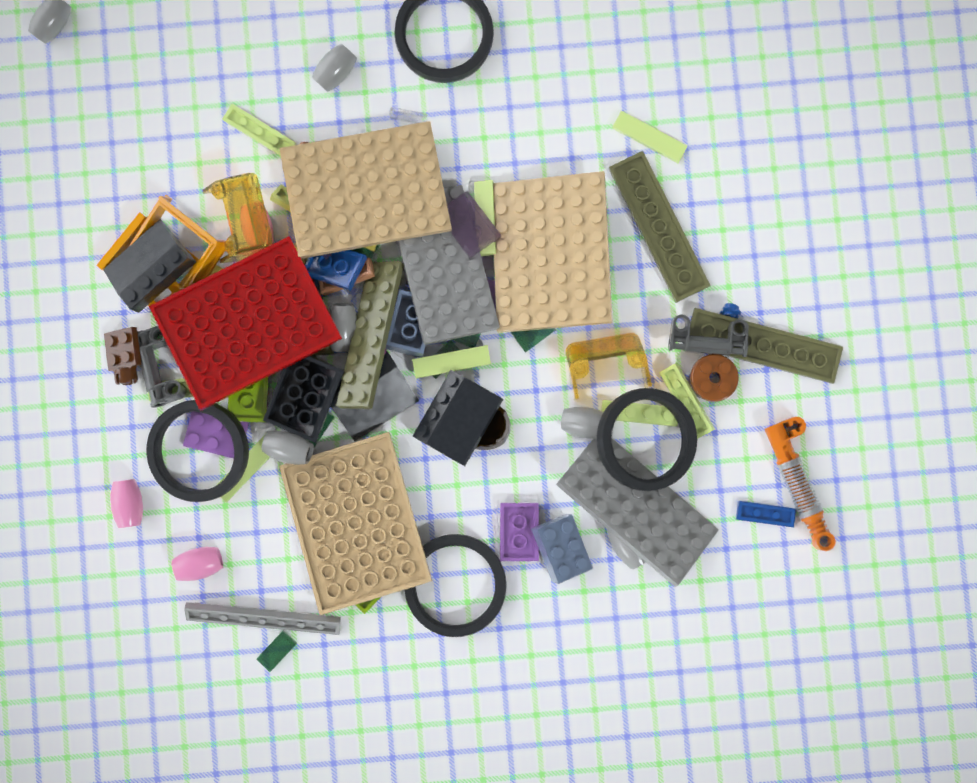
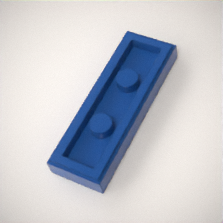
[735,501,796,528]

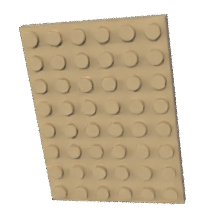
[280,121,452,259]
[493,171,613,333]
[279,432,433,615]

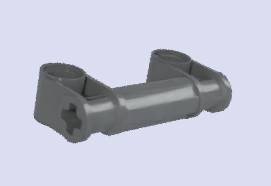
[668,314,749,357]
[137,326,186,408]

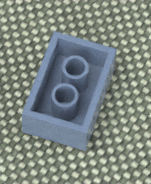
[386,289,425,358]
[531,514,593,584]

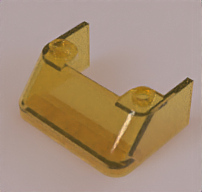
[202,172,272,264]
[565,333,652,401]

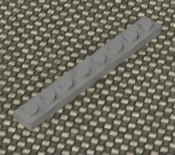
[184,602,341,635]

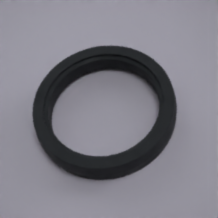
[394,0,494,83]
[596,388,697,491]
[146,400,249,502]
[404,534,507,637]

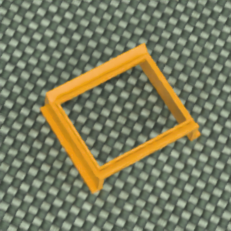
[123,195,230,294]
[96,212,200,306]

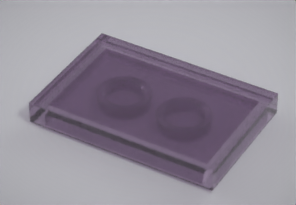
[447,191,501,258]

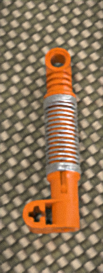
[764,416,836,551]

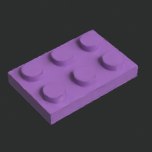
[183,412,249,458]
[500,503,539,561]

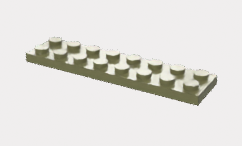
[608,151,711,303]
[336,261,404,409]
[690,308,843,384]

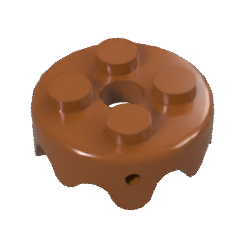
[689,354,739,402]

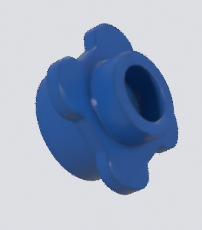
[720,303,741,319]

